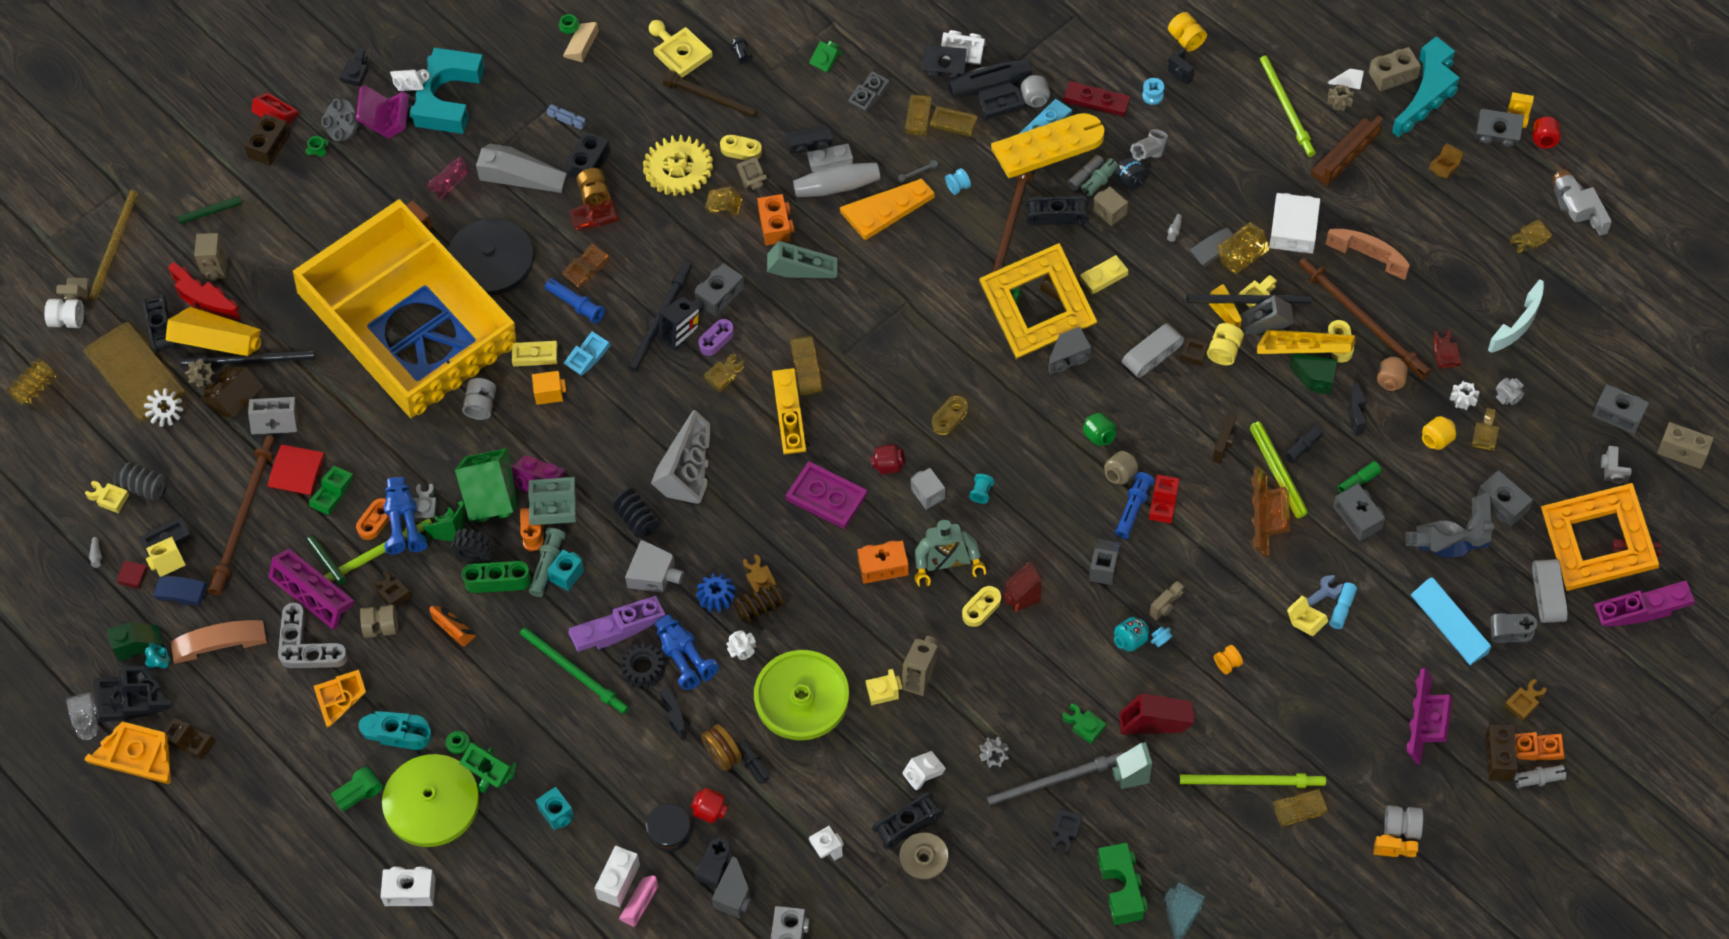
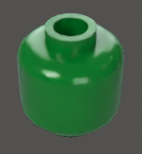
[1083,413,1116,446]

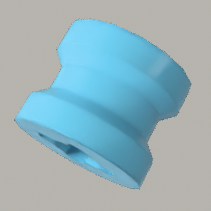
[1142,78,1164,105]
[945,168,971,195]

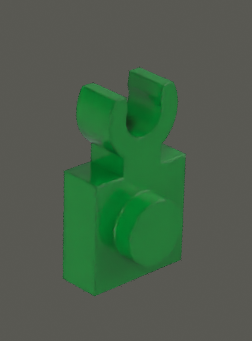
[1062,704,1106,745]

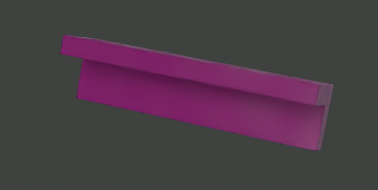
[268,549,354,630]

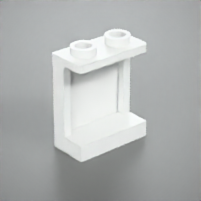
[1269,193,1320,254]

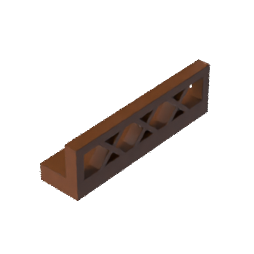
[1311,115,1383,187]

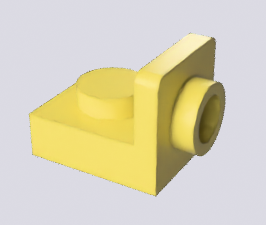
[865,669,902,705]

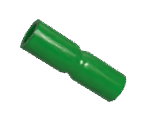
[1338,461,1382,493]

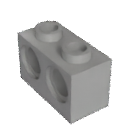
[771,906,810,939]

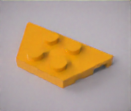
[84,722,171,785]

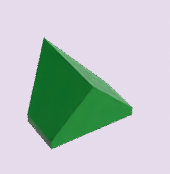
[422,500,467,541]

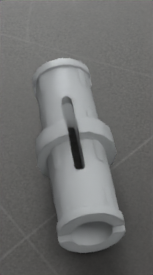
[1514,765,1566,788]

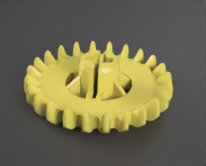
[643,135,713,196]

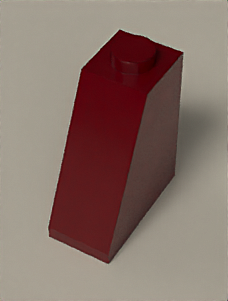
[1119,693,1195,735]

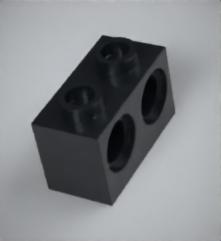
[566,132,611,179]

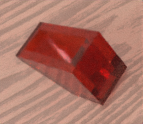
[1003,562,1042,612]

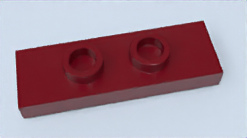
[1063,81,1130,117]

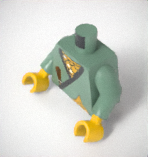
[914,520,986,587]

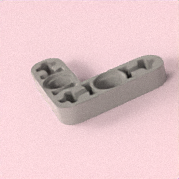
[278,602,348,668]

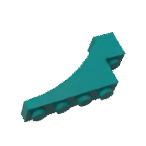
[1392,36,1460,137]

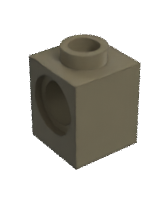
[1093,187,1128,226]

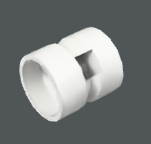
[45,299,84,328]

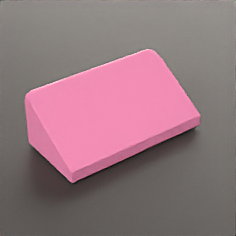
[619,875,658,927]

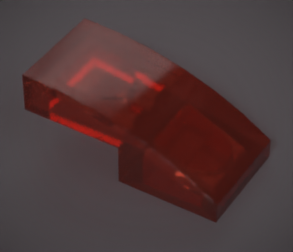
[569,199,619,230]

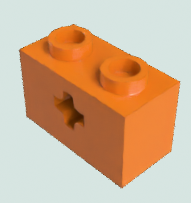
[857,541,909,584]

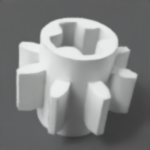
[1450,381,1479,410]
[727,630,757,660]

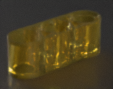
[790,335,822,396]

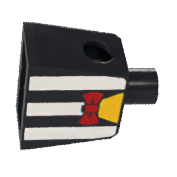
[658,297,704,351]

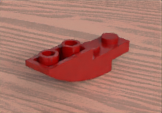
[168,262,240,322]

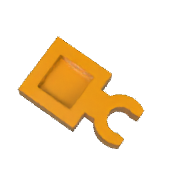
[1373,835,1418,857]

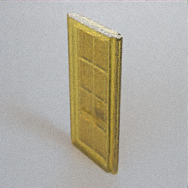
[83,322,185,422]

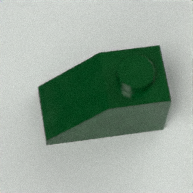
[1290,353,1337,394]
[107,622,164,661]

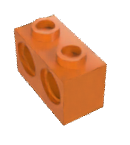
[757,194,794,246]

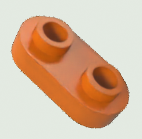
[356,498,390,540]

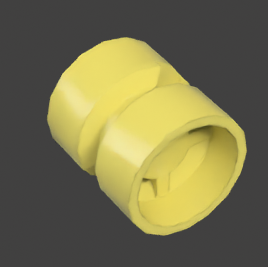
[1207,323,1244,365]

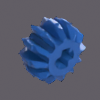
[696,573,736,613]

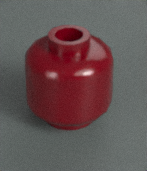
[871,444,906,475]

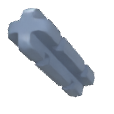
[547,104,586,129]

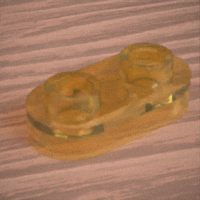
[932,396,968,435]

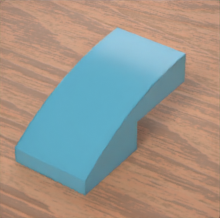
[564,332,611,376]

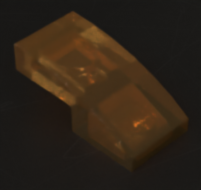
[562,244,610,287]

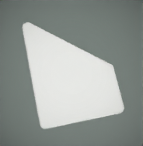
[1328,69,1364,89]

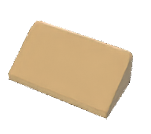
[563,22,599,63]

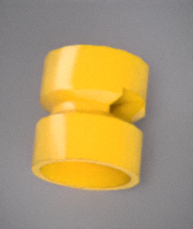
[1168,12,1207,52]

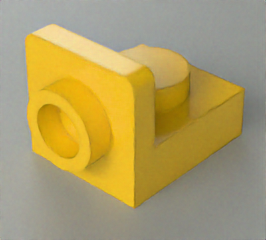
[1507,92,1534,128]

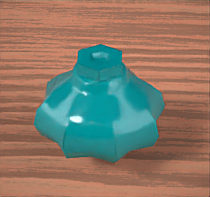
[145,643,171,669]

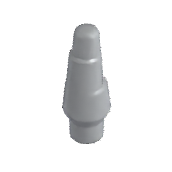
[1167,214,1182,242]
[89,537,102,568]

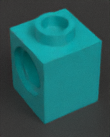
[547,550,584,592]
[536,787,574,831]

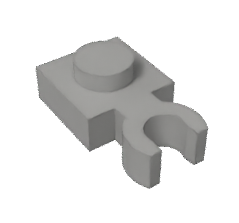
[413,484,437,522]

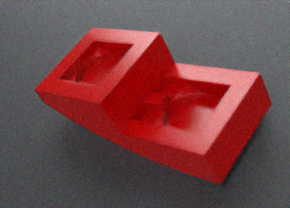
[1149,475,1180,523]

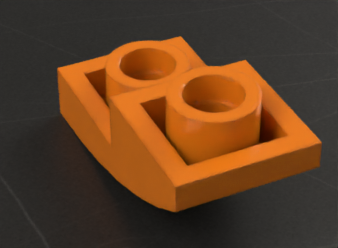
[1515,732,1565,761]

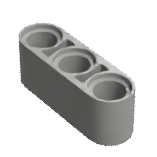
[1122,323,1184,378]
[1532,559,1567,623]

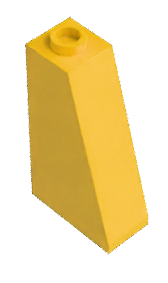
[166,307,261,356]

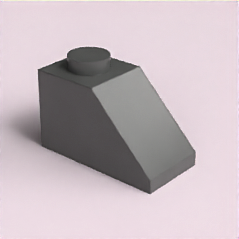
[1240,295,1294,334]
[712,857,752,919]

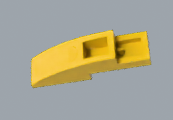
[772,368,806,455]

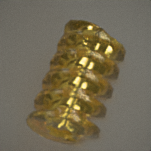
[6,357,56,405]

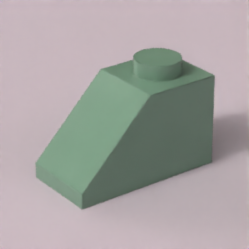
[1112,742,1152,789]

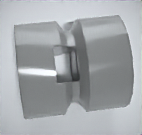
[462,378,496,420]
[1384,805,1423,840]

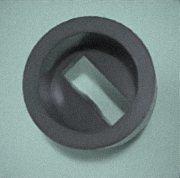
[385,327,405,346]

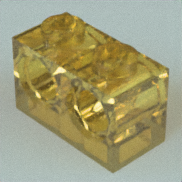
[1217,222,1269,274]

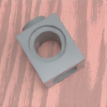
[911,468,945,510]

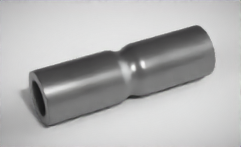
[1067,154,1104,191]

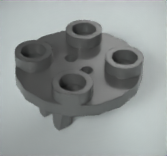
[321,99,362,141]

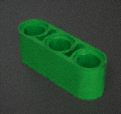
[462,561,532,593]

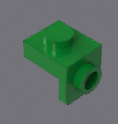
[809,40,843,73]

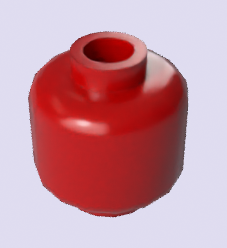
[1532,117,1561,149]
[690,788,728,823]

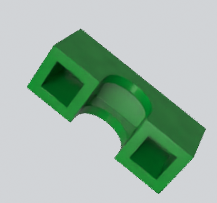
[1097,843,1147,925]

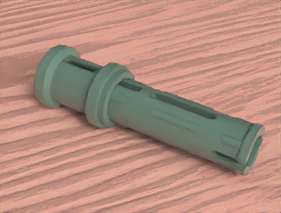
[529,528,566,597]

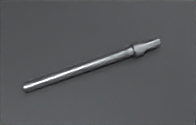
[986,752,1123,806]

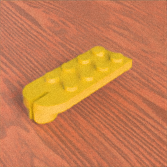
[991,113,1104,179]

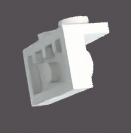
[941,30,986,65]

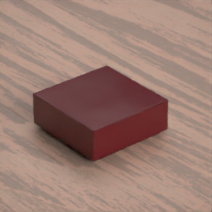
[116,561,148,589]

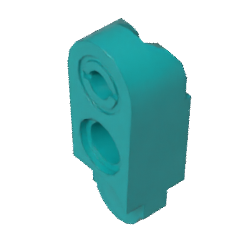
[359,711,432,750]

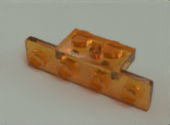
[1252,466,1290,556]

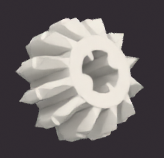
[144,388,183,427]

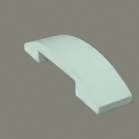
[1488,280,1544,353]

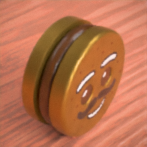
[701,724,742,771]

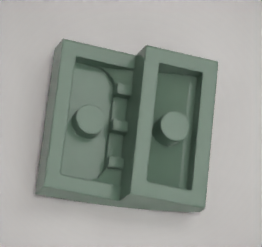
[528,477,576,525]

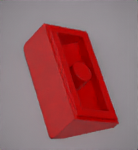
[251,93,299,125]

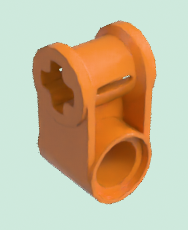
[520,508,545,552]

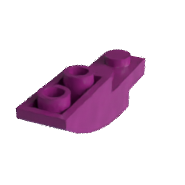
[1594,580,1695,626]

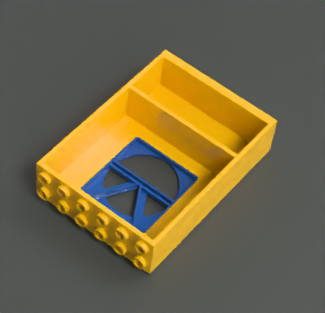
[293,199,516,419]

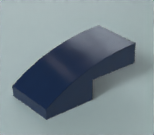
[153,576,207,605]

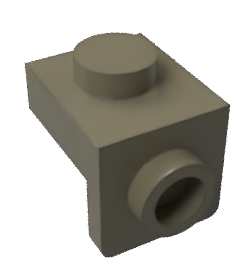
[736,157,767,190]
[56,278,89,301]

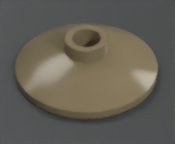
[900,833,948,879]

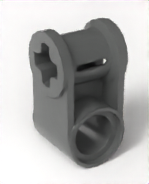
[1490,613,1537,643]

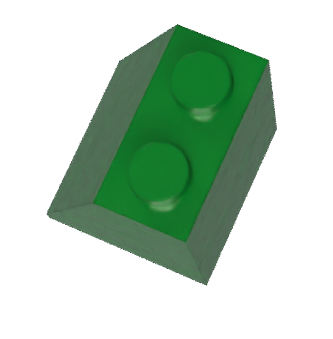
[455,448,518,522]

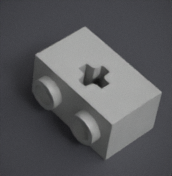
[248,397,298,434]

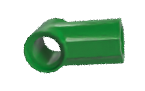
[331,767,383,812]

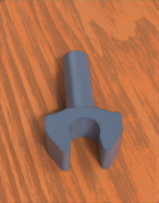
[1307,575,1343,607]

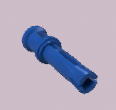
[545,278,605,324]
[1115,472,1155,539]

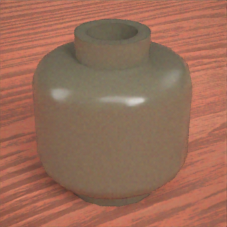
[1104,451,1138,485]

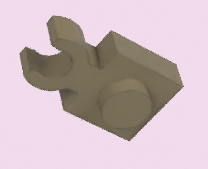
[1150,581,1184,621]

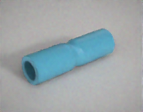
[1329,583,1357,629]

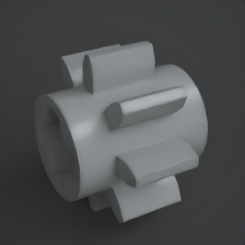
[1496,378,1524,405]
[979,737,1009,768]

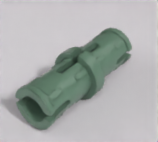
[1081,158,1118,196]

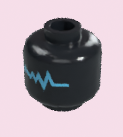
[1116,157,1148,189]

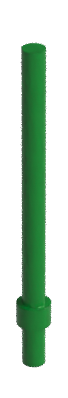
[520,627,629,714]

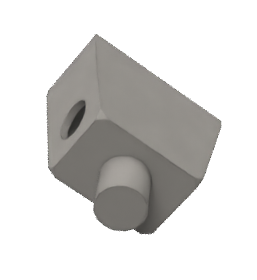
[625,540,684,593]

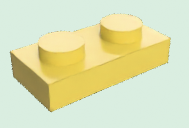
[1080,255,1128,295]
[512,341,558,366]

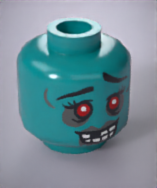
[1114,617,1149,652]

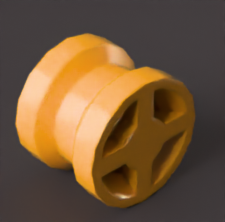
[1214,645,1243,675]

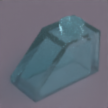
[1164,882,1205,939]

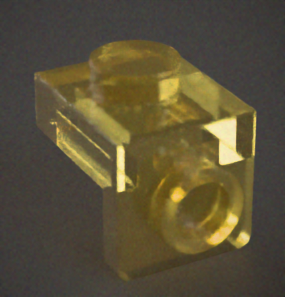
[705,186,742,216]

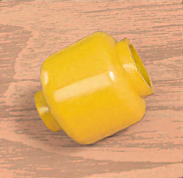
[1422,416,1456,450]

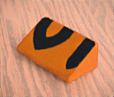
[429,606,476,647]

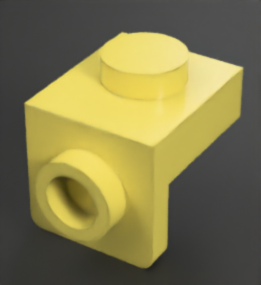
[1287,596,1328,636]

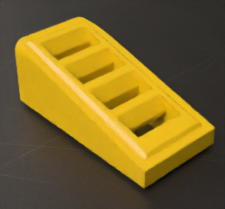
[1209,284,1242,329]

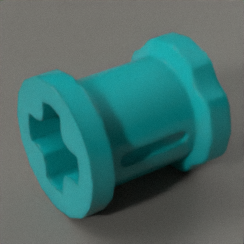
[969,474,994,504]

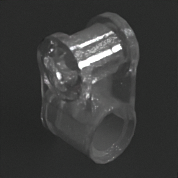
[66,692,98,740]

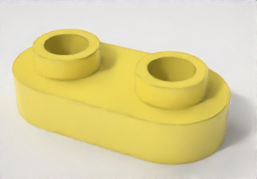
[720,135,762,160]
[1327,320,1354,363]
[962,586,1001,627]

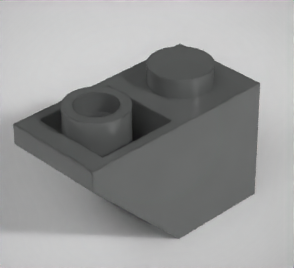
[1048,327,1091,375]
[1089,539,1121,585]

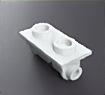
[390,69,429,91]

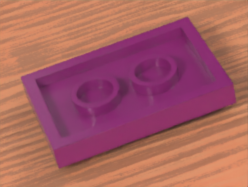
[785,461,868,529]

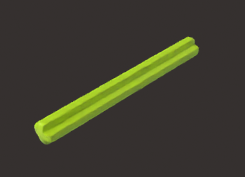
[1250,421,1308,518]

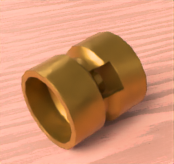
[577,168,611,209]

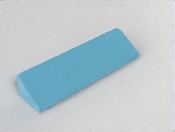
[1411,577,1491,665]

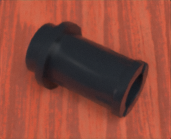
[731,37,751,64]

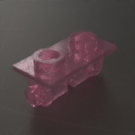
[426,156,470,199]

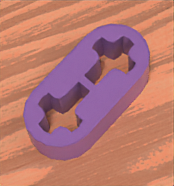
[698,319,734,356]

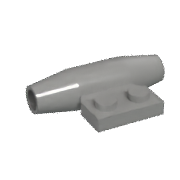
[793,143,880,197]

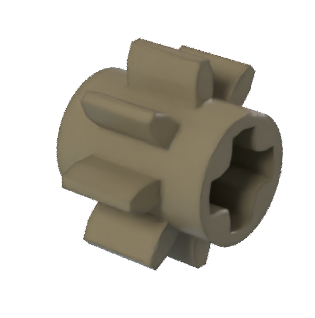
[1327,84,1354,111]
[185,359,215,387]

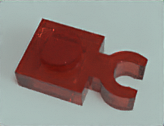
[1433,330,1461,369]

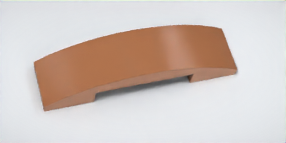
[1326,229,1410,280]
[171,620,267,664]

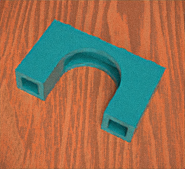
[410,48,485,134]

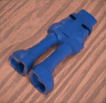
[383,477,428,555]
[655,614,719,690]

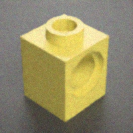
[146,537,185,577]

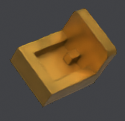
[1428,143,1464,179]

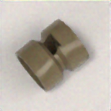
[360,605,398,638]

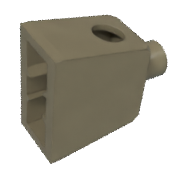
[902,636,938,696]

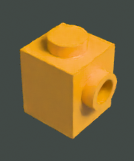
[532,371,566,405]

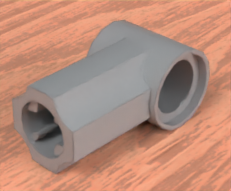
[1130,129,1168,161]

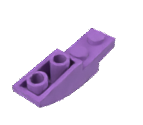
[568,596,665,652]

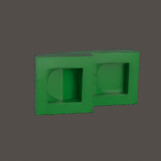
[309,466,353,515]

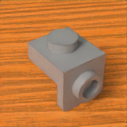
[1601,446,1632,484]

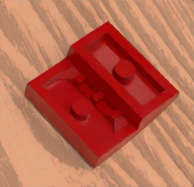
[267,445,325,496]

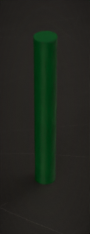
[177,196,242,224]
[307,535,346,585]

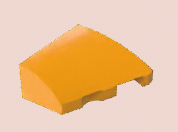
[314,670,366,727]

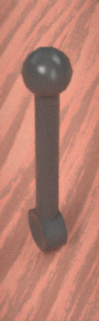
[897,160,938,182]

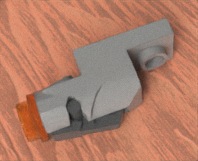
[1552,169,1612,236]

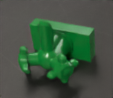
[459,743,517,793]

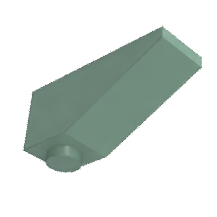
[767,241,838,278]

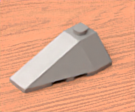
[476,144,567,193]
[651,410,710,504]

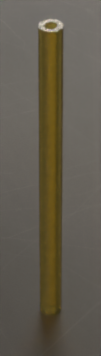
[88,190,138,300]

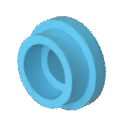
[1150,627,1173,647]

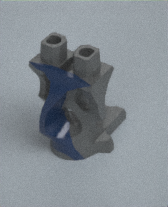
[1406,493,1494,558]

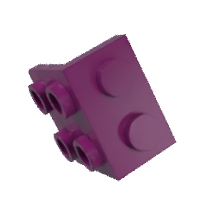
[356,85,409,139]

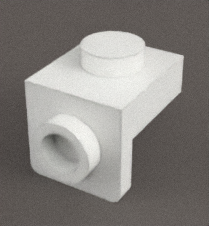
[903,751,946,790]
[809,826,844,861]

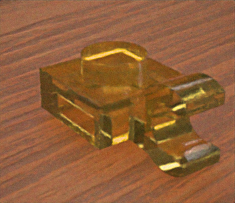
[1471,408,1499,451]

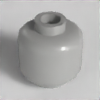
[1020,75,1050,107]

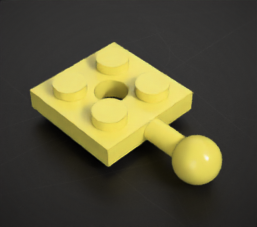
[649,20,713,78]

